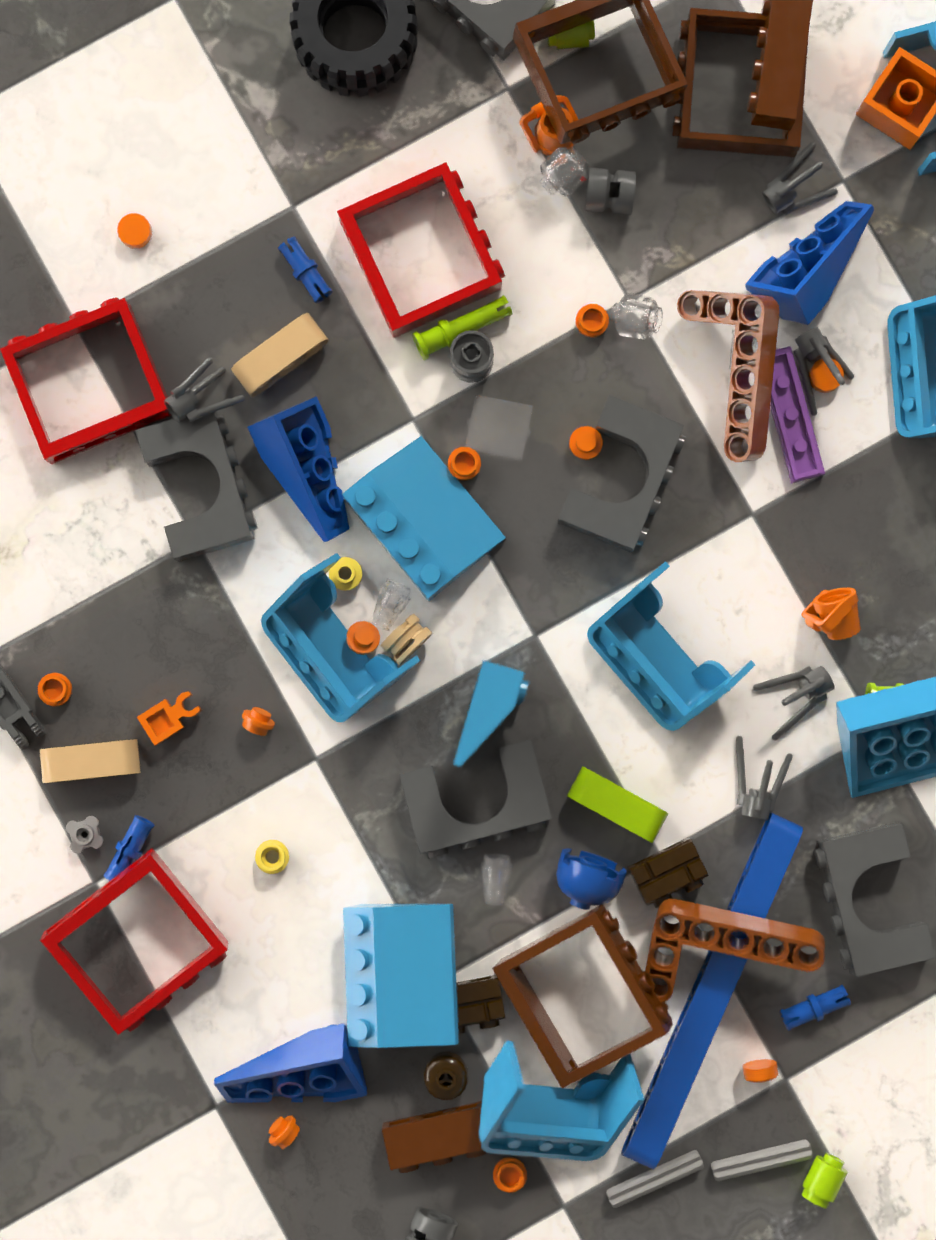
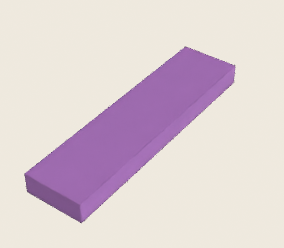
[770,346,825,484]

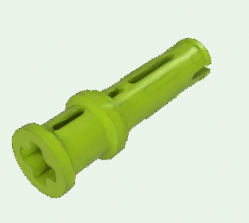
[412,295,513,361]

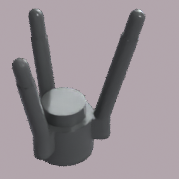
[762,142,838,216]
[793,327,854,416]
[164,358,245,423]
[753,666,835,740]
[736,736,793,820]

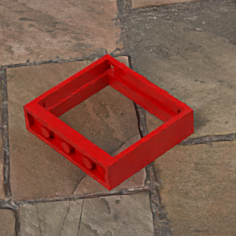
[337,162,505,338]
[0,298,172,465]
[40,848,228,1035]

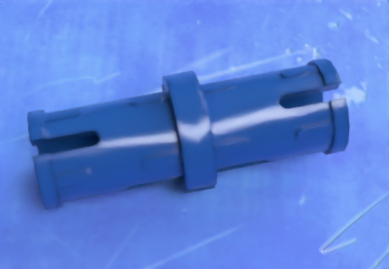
[278,236,333,303]
[103,815,154,881]
[779,984,851,1031]

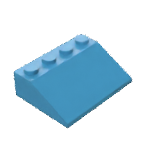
[342,436,506,601]
[454,660,529,766]
[836,677,936,798]
[343,904,459,1048]

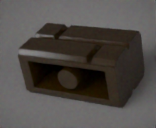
[627,837,709,908]
[456,975,506,1034]

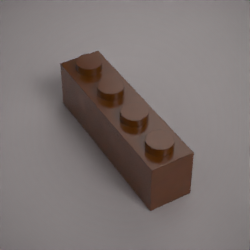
[747,0,813,131]
[382,1101,487,1173]

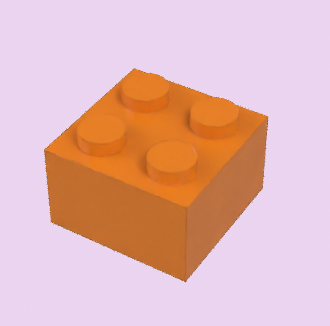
[855,47,936,150]

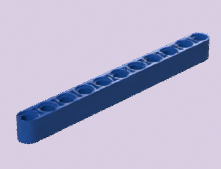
[621,813,803,1169]

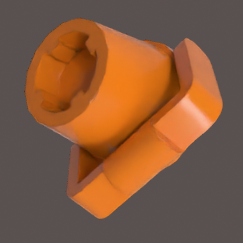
[520,95,579,157]
[802,587,861,640]

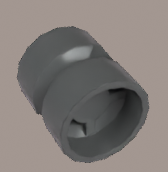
[585,167,636,215]
[450,330,494,383]
[405,1207,458,1240]

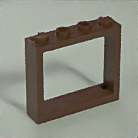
[512,0,688,145]
[672,8,809,157]
[492,904,673,1088]

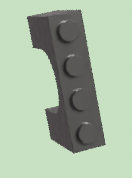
[431,0,556,61]
[557,395,686,553]
[135,412,258,562]
[399,740,552,858]
[814,822,936,977]

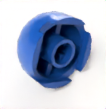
[556,848,627,910]

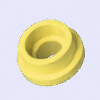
[329,557,362,591]
[255,840,289,874]

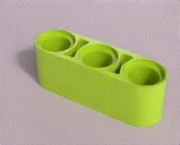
[566,766,669,843]

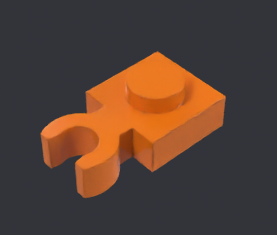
[137,691,202,746]

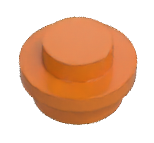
[576,304,609,338]
[569,426,603,460]
[448,447,481,480]
[346,621,380,655]
[38,673,72,706]
[242,707,275,736]
[268,1115,300,1149]
[493,1157,527,1193]

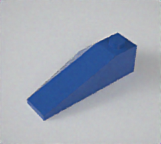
[745,201,874,325]
[247,396,349,542]
[214,1023,367,1103]

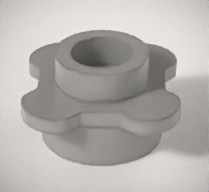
[66,816,104,853]

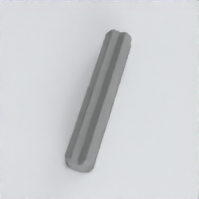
[711,1139,813,1181]
[606,1150,704,1208]

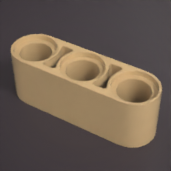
[231,313,329,397]
[40,739,141,783]

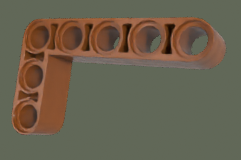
[677,290,780,462]
[645,899,825,1002]

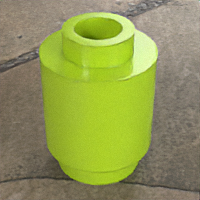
[547,20,595,50]
[802,1153,848,1208]

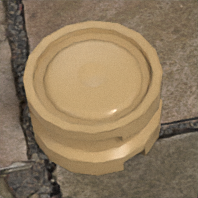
[380,614,433,665]

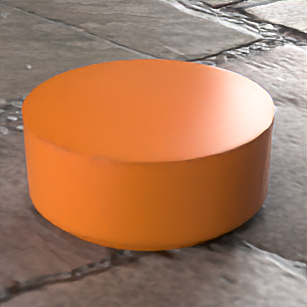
[117,213,152,249]
[809,359,844,393]
[743,1059,778,1082]

